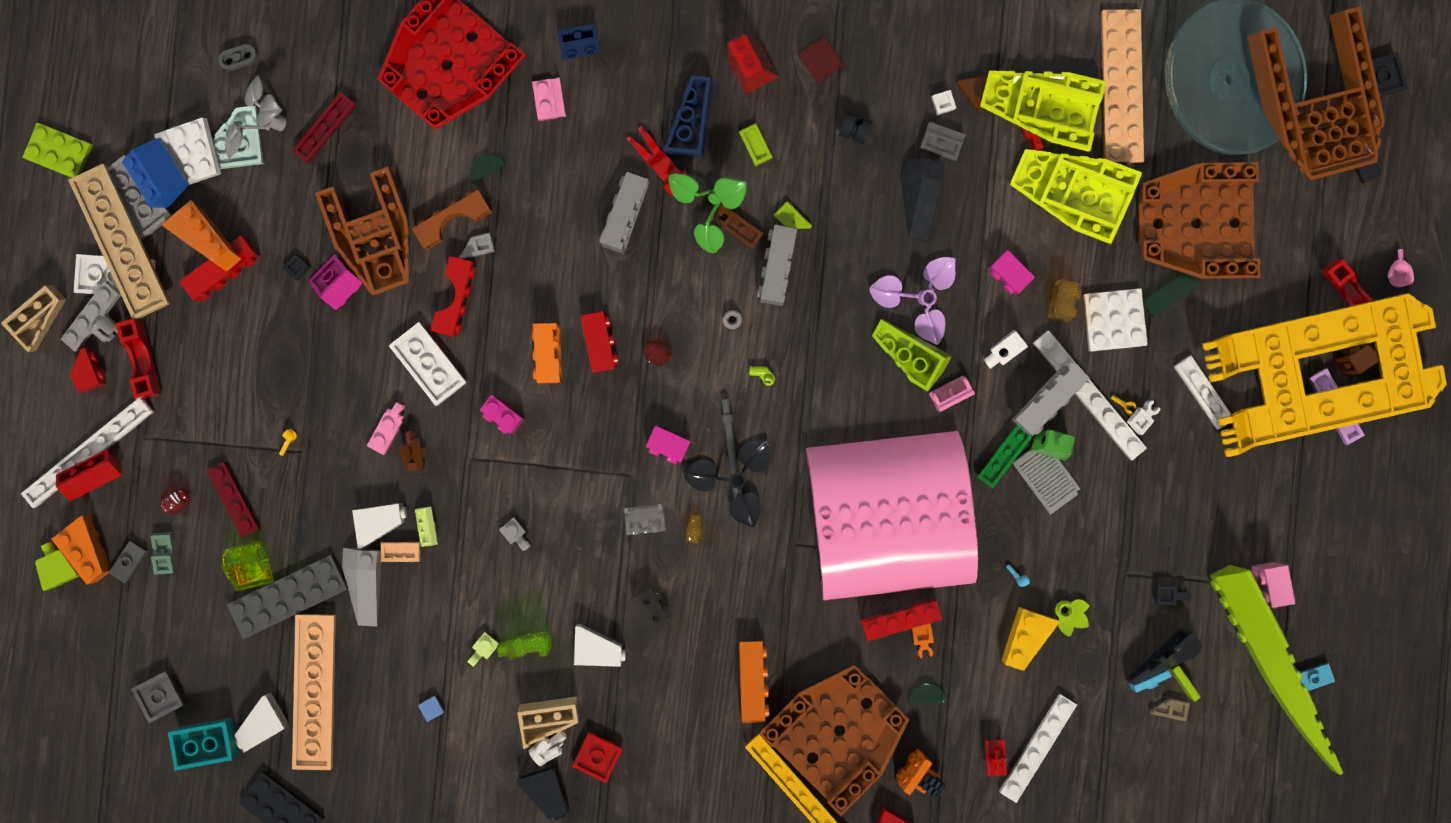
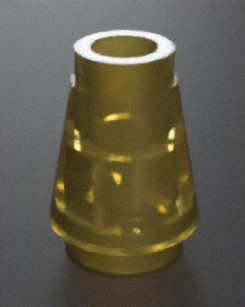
[684,515,703,544]

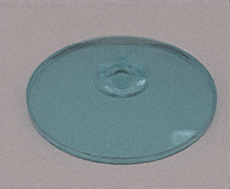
[1165,0,1307,155]

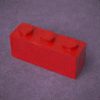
[581,311,619,373]
[56,449,122,501]

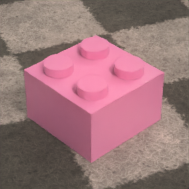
[1251,562,1295,608]

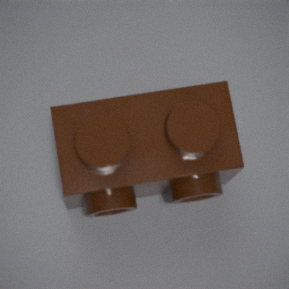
[1333,344,1379,375]

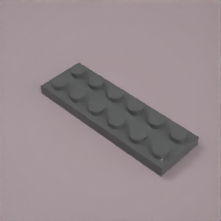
[227,554,348,639]

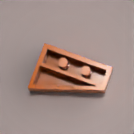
[532,323,562,384]
[52,514,111,585]

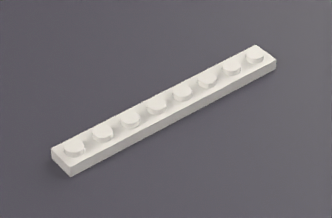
[1033,331,1147,460]

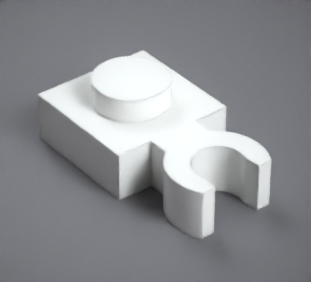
[1127,400,1160,435]

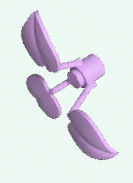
[869,257,956,345]

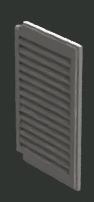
[1013,449,1080,515]

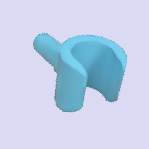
[1006,564,1030,587]

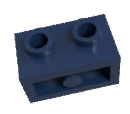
[557,23,600,60]

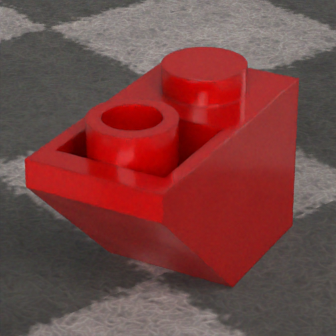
[70,348,106,393]

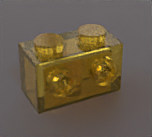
[1048,279,1081,322]

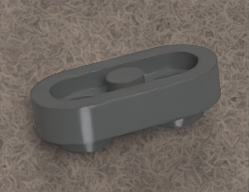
[218,44,258,71]

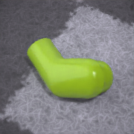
[749,366,775,386]

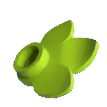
[1055,599,1089,636]

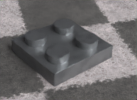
[131,670,185,723]

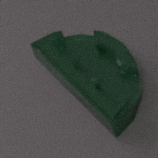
[470,155,506,184]
[908,683,947,705]

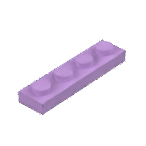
[1308,368,1365,445]

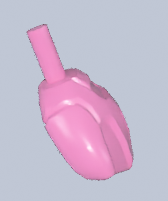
[1388,249,1414,288]

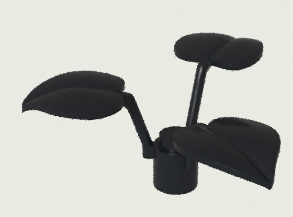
[683,440,770,527]

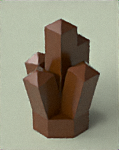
[398,431,426,471]

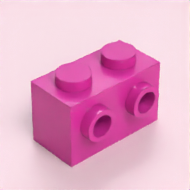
[988,250,1035,295]
[480,395,525,434]
[646,426,691,464]

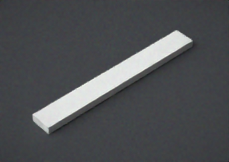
[21,399,154,508]

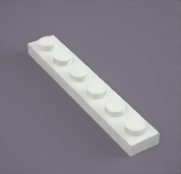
[999,694,1077,803]

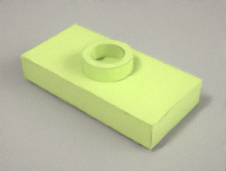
[415,507,438,547]

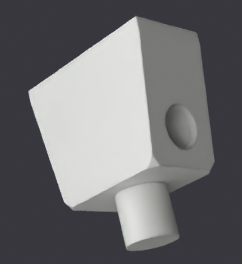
[984,330,1028,369]

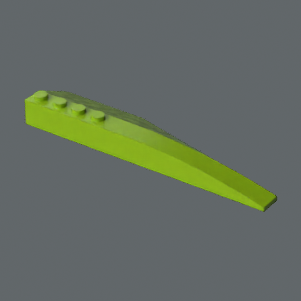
[1210,565,1343,775]

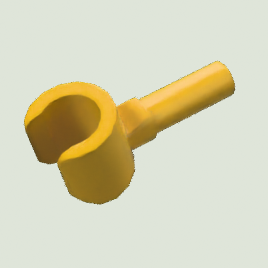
[1111,395,1137,416]
[279,429,297,456]

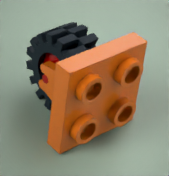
[895,748,946,798]

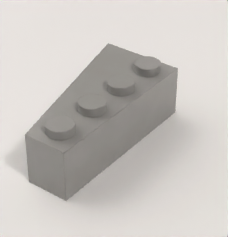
[600,172,649,254]
[757,225,797,306]
[1012,362,1090,435]

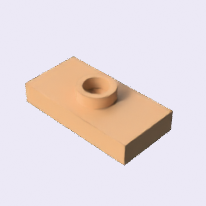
[381,542,421,562]

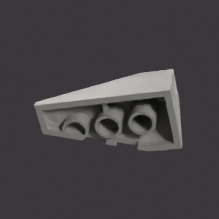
[342,548,382,626]

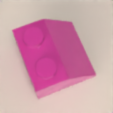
[308,254,362,310]

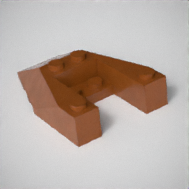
[315,167,410,296]

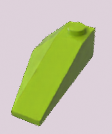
[872,319,952,391]

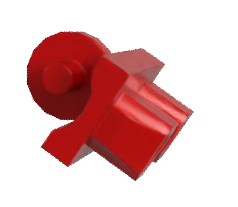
[985,739,1007,776]

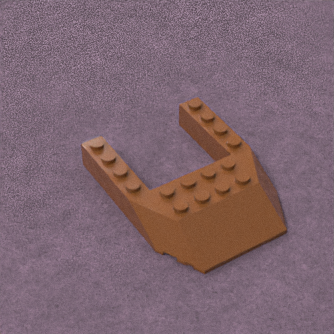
[1247,7,1385,181]

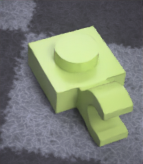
[468,632,500,666]

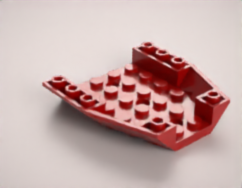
[377,0,526,130]

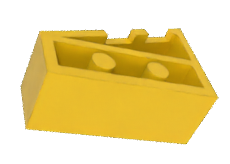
[1001,607,1060,671]

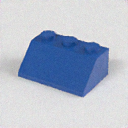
[122,138,189,208]

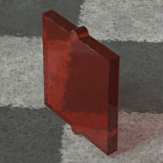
[799,38,843,83]

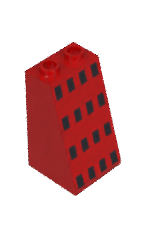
[727,34,779,94]

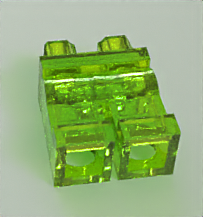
[497,631,553,660]

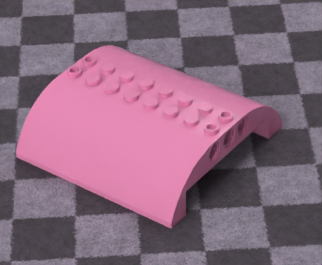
[806,431,978,600]

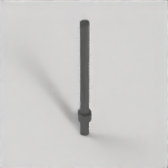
[722,399,740,498]

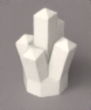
[529,731,566,767]

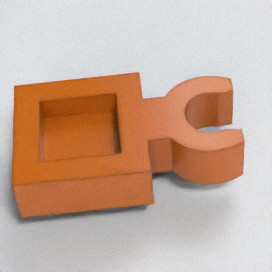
[911,623,934,658]

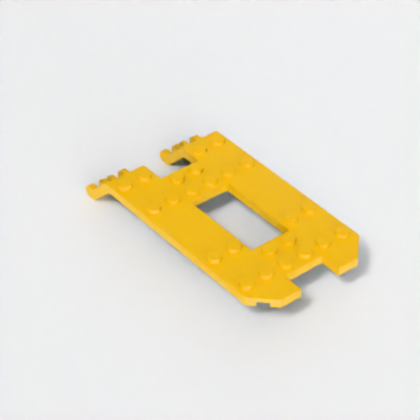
[1202,294,1447,457]

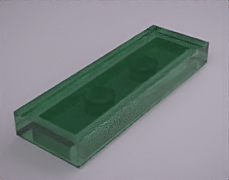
[1143,273,1201,317]

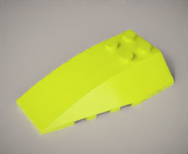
[980,71,1107,152]
[1010,149,1142,244]

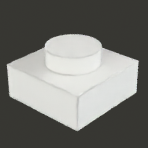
[931,90,956,115]

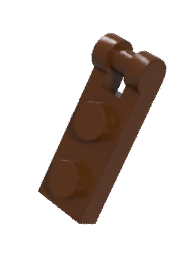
[711,203,764,250]

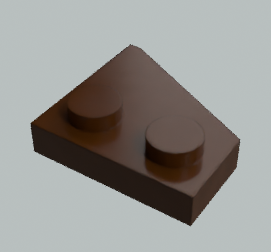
[956,76,988,113]

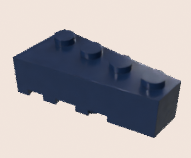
[663,76,714,158]

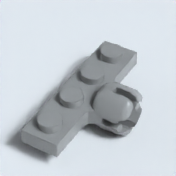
[61,281,121,352]

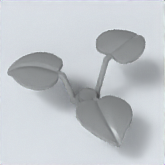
[225,75,286,160]

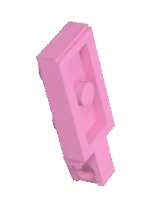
[367,402,405,455]

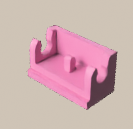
[929,376,975,412]

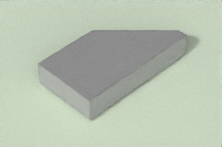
[459,232,495,260]

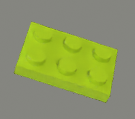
[22,123,93,178]

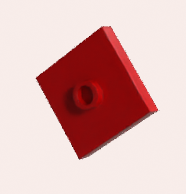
[572,731,623,783]

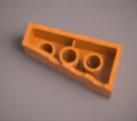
[162,200,241,272]
[739,641,769,723]

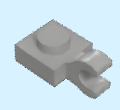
[499,517,531,551]

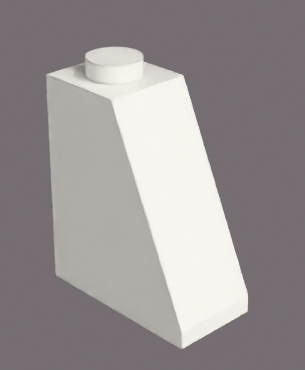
[353,503,407,549]
[574,624,626,666]
[234,692,289,752]

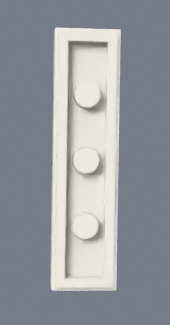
[1174,356,1231,429]

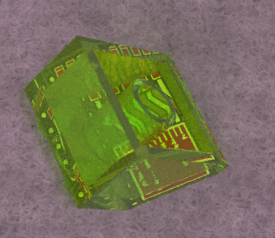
[221,541,274,591]

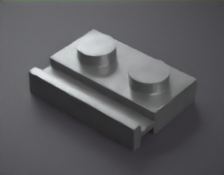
[920,122,966,162]

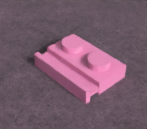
[532,78,566,121]

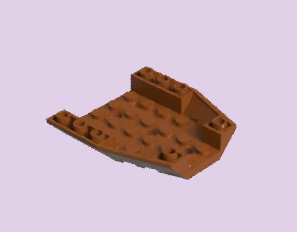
[1137,162,1260,279]
[759,665,909,816]

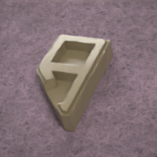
[1150,698,1190,722]

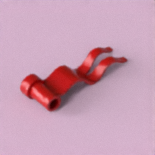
[626,126,688,197]

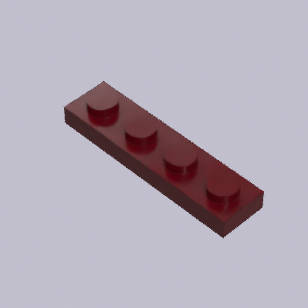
[292,92,357,164]
[206,461,261,538]

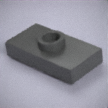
[109,540,148,583]

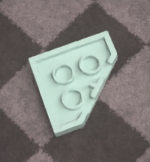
[212,106,264,169]

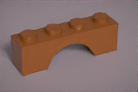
[412,190,493,250]

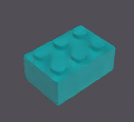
[168,717,240,771]

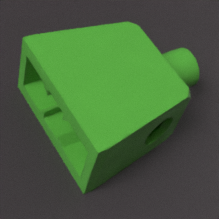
[1031,430,1075,461]

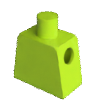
[35,542,80,591]

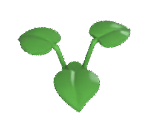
[668,173,747,253]

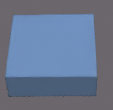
[418,695,445,722]

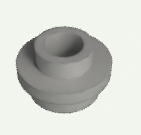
[723,310,742,329]

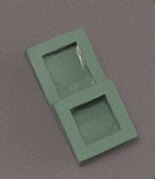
[150,532,175,575]

